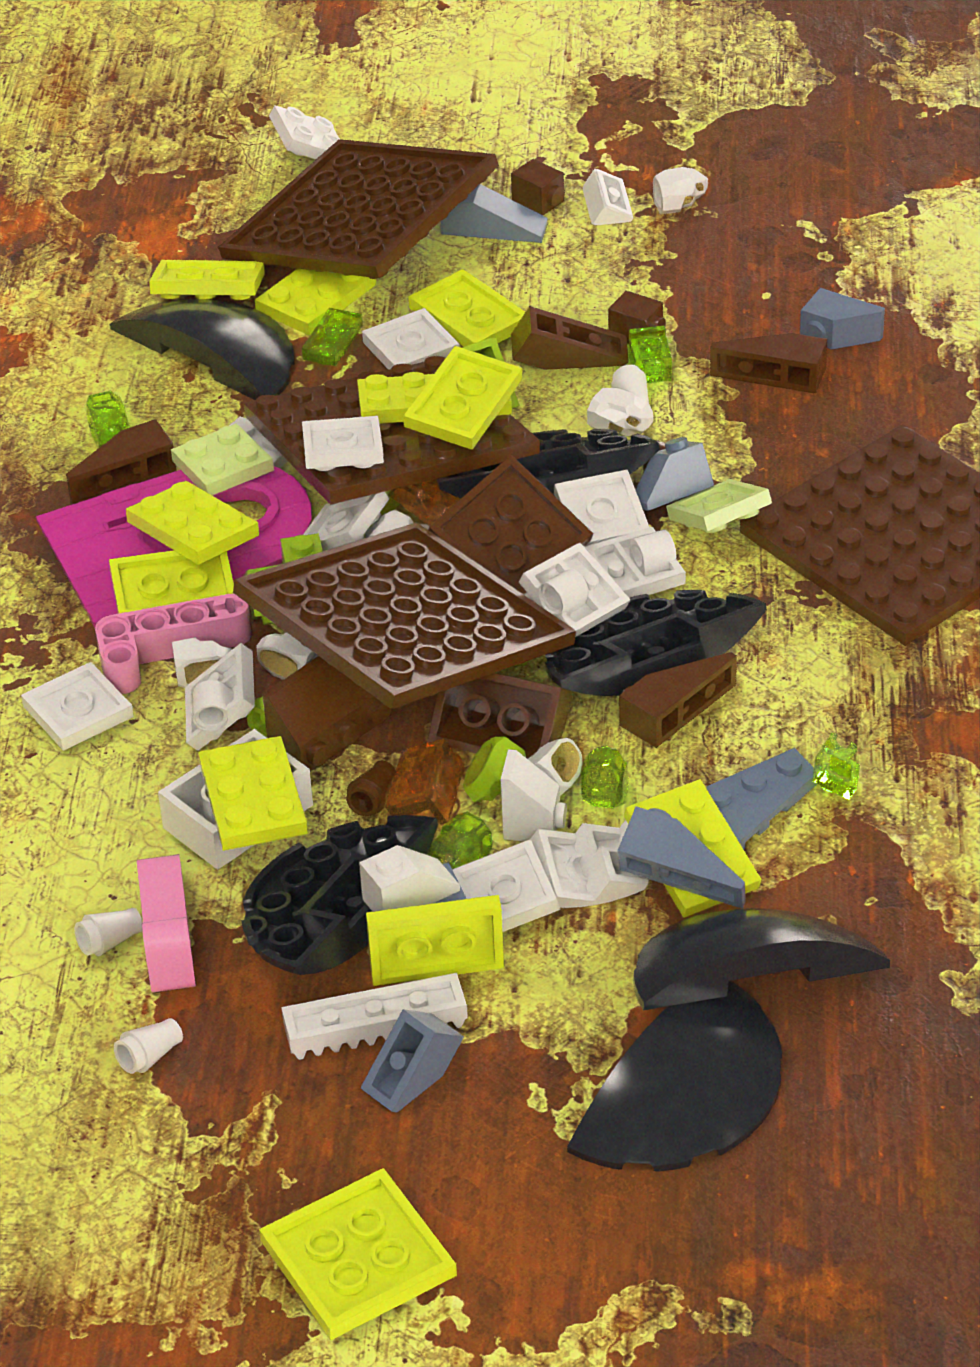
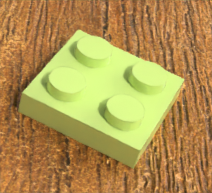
[171,423,274,496]
[666,479,772,533]

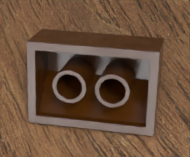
[262,656,391,772]
[427,673,573,759]

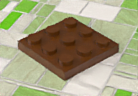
[428,455,594,595]

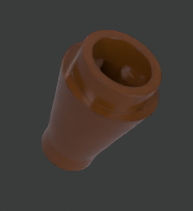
[346,760,396,816]

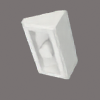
[583,169,633,225]

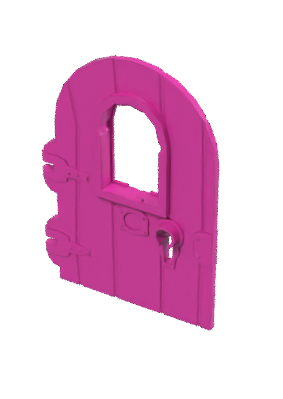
[36,466,312,628]

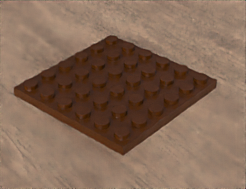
[218,139,499,279]
[244,356,540,505]
[740,424,980,646]
[233,522,576,709]

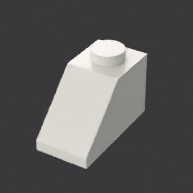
[501,749,567,842]
[359,845,460,912]

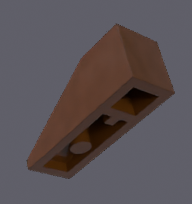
[511,306,629,370]
[710,333,828,393]
[66,419,177,505]
[619,652,737,748]

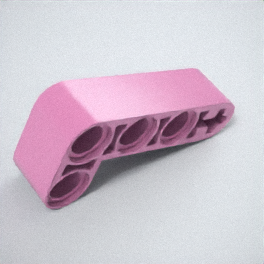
[95,594,252,694]
[137,854,196,993]

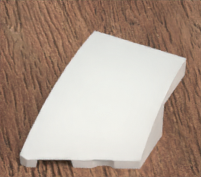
[531,820,649,908]

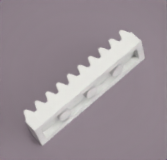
[281,973,468,1060]

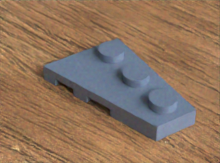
[706,748,818,850]

